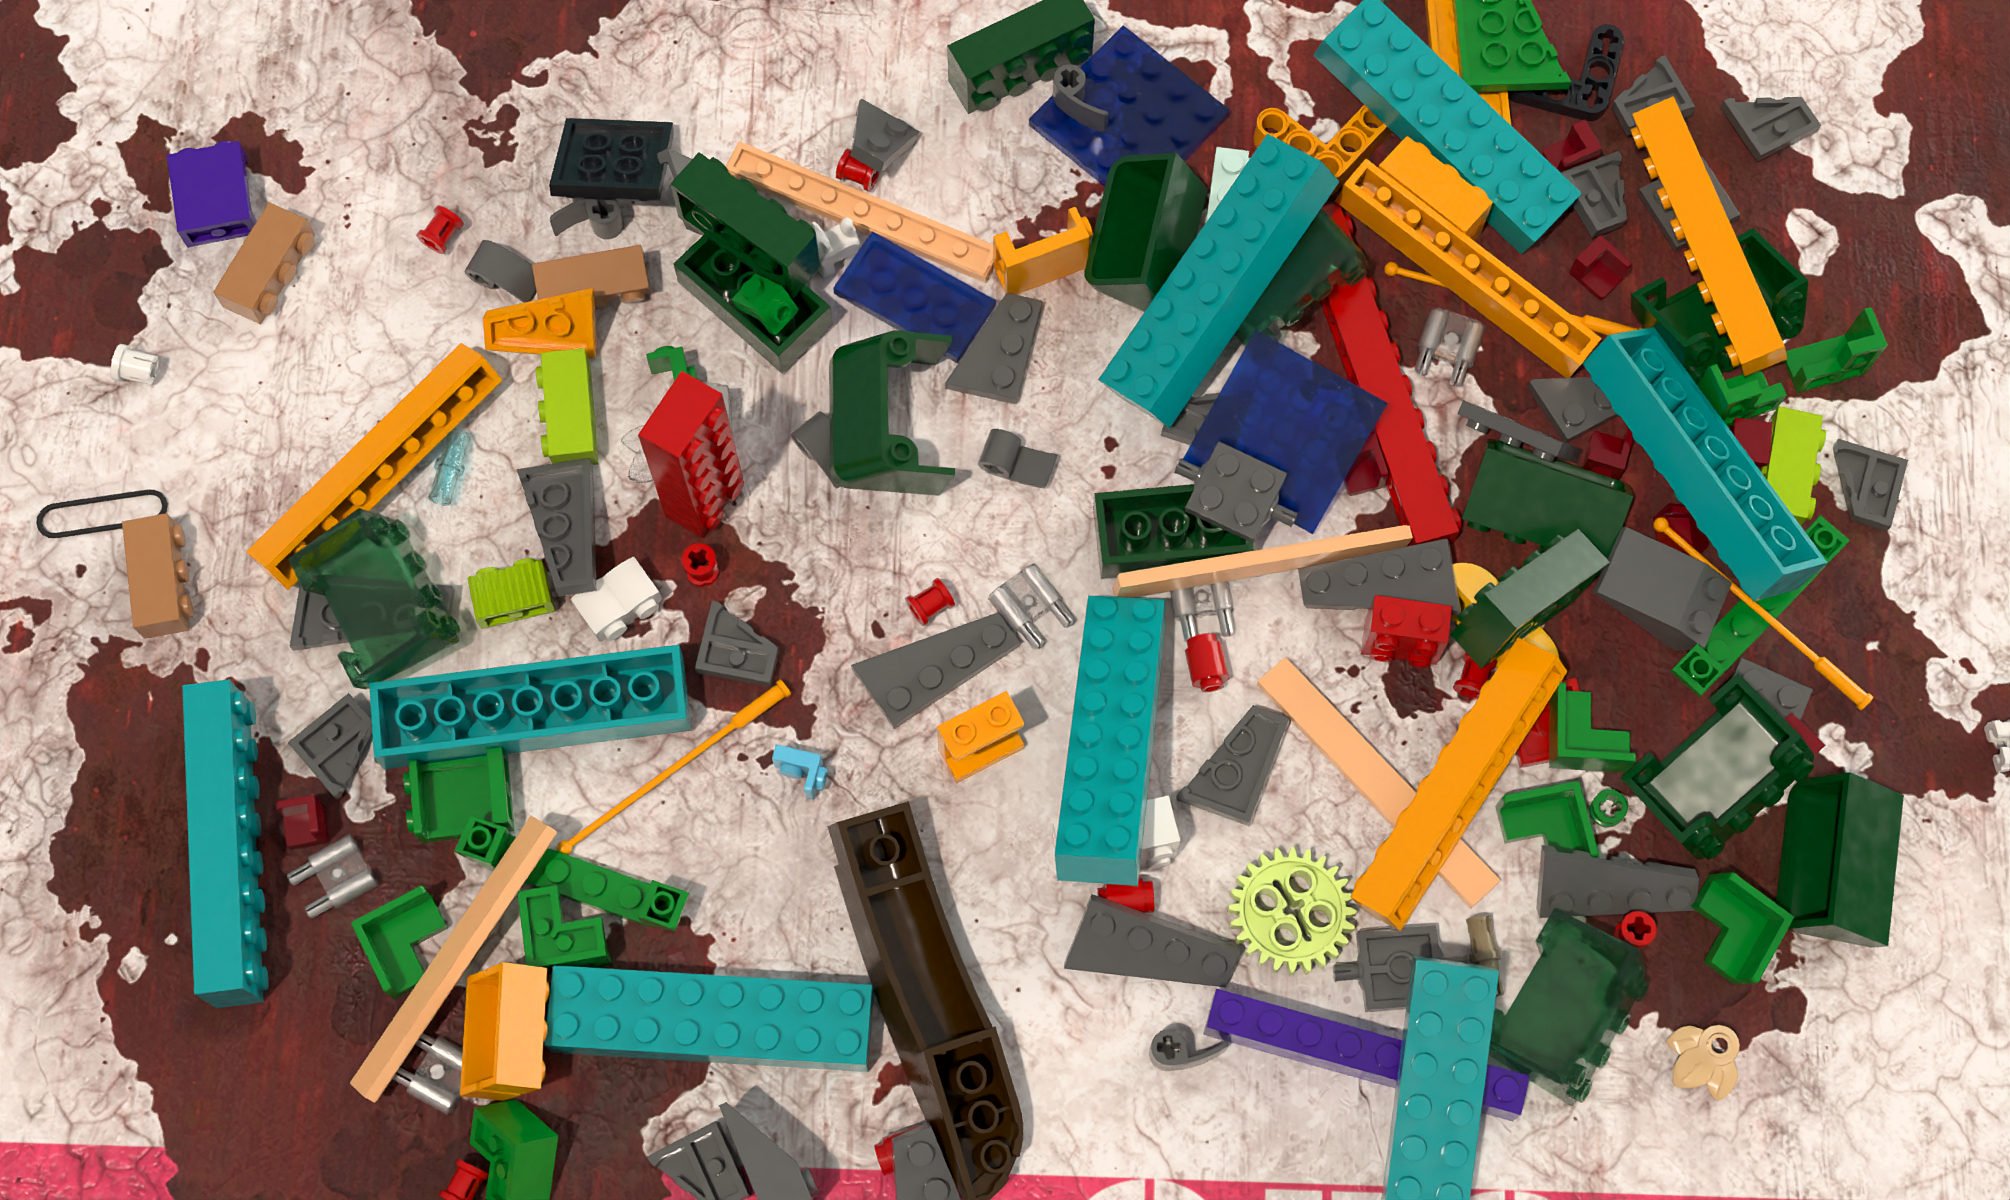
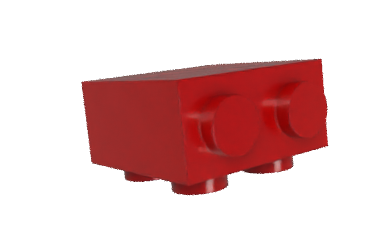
[1361,595,1452,668]

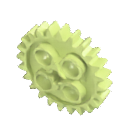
[1227,847,1357,976]

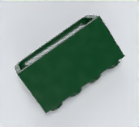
[1084,152,1208,312]
[1462,438,1634,559]
[1776,772,1904,948]

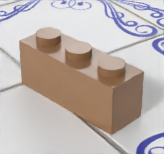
[213,202,315,325]
[532,244,652,310]
[122,513,193,639]

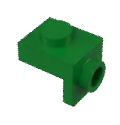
[731,273,798,335]
[646,346,697,381]

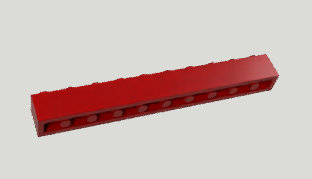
[1298,203,1461,546]

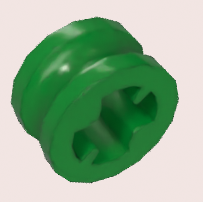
[1589,789,1628,828]

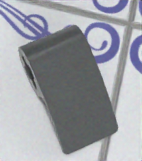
[1053,64,1109,132]
[550,198,624,239]
[464,240,536,303]
[791,411,841,489]
[978,429,1057,488]
[1149,1029,1228,1071]

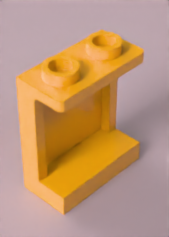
[993,207,1093,295]
[937,691,1024,784]

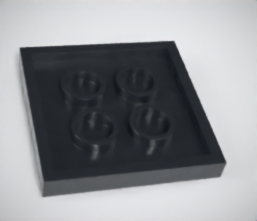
[549,118,674,201]

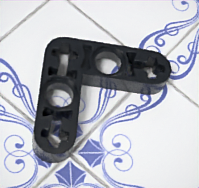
[1508,24,1624,122]

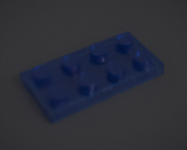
[833,231,996,364]

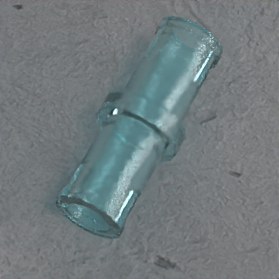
[428,428,471,506]

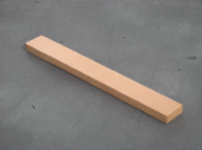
[726,141,993,283]
[1112,525,1413,598]
[1257,657,1501,909]
[350,815,557,1103]

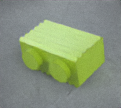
[467,558,556,629]

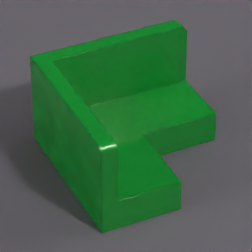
[1784,307,1888,394]
[1697,364,1787,426]
[1549,682,1636,773]
[1495,781,1599,858]
[1691,872,1794,984]
[351,885,448,1000]
[517,885,612,975]
[470,1099,558,1200]

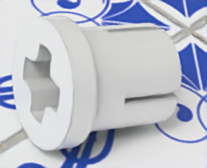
[110,344,159,385]

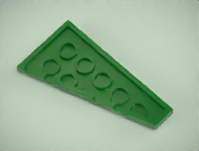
[1452,0,1571,92]

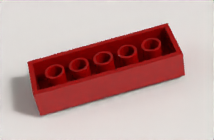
[638,371,744,538]

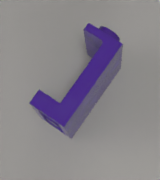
[167,141,257,248]

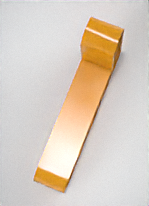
[1254,105,1393,195]

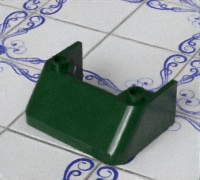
[829,330,955,496]

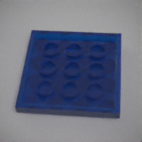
[1029,25,1230,187]
[1183,329,1388,534]

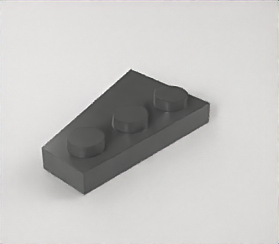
[1176,705,1289,826]

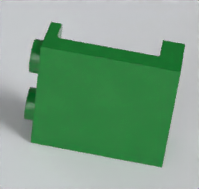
[403,747,515,843]

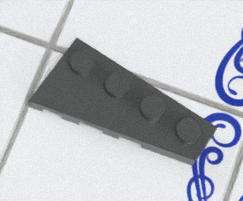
[1064,894,1240,988]

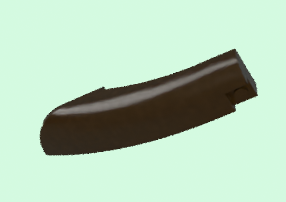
[827,801,1023,1200]

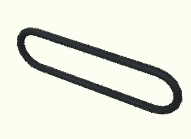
[36,489,168,538]

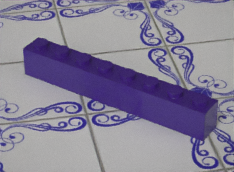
[1203,989,1530,1122]

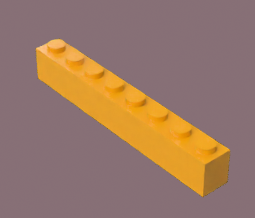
[1630,96,1787,376]
[1335,158,1601,378]
[246,343,503,590]
[1350,637,1567,931]

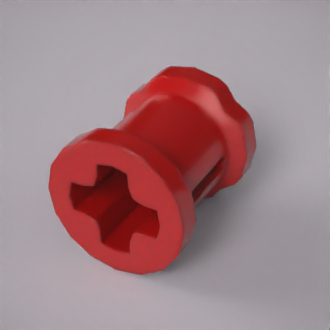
[836,148,880,192]
[416,205,464,254]
[682,543,719,587]
[905,578,955,626]
[1453,652,1497,700]
[1613,911,1657,953]
[438,1158,489,1200]

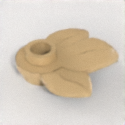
[1666,1025,1740,1101]

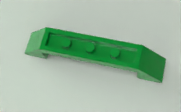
[1670,515,1850,698]
[455,815,690,931]

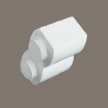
[571,557,662,642]

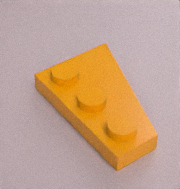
[483,288,597,358]

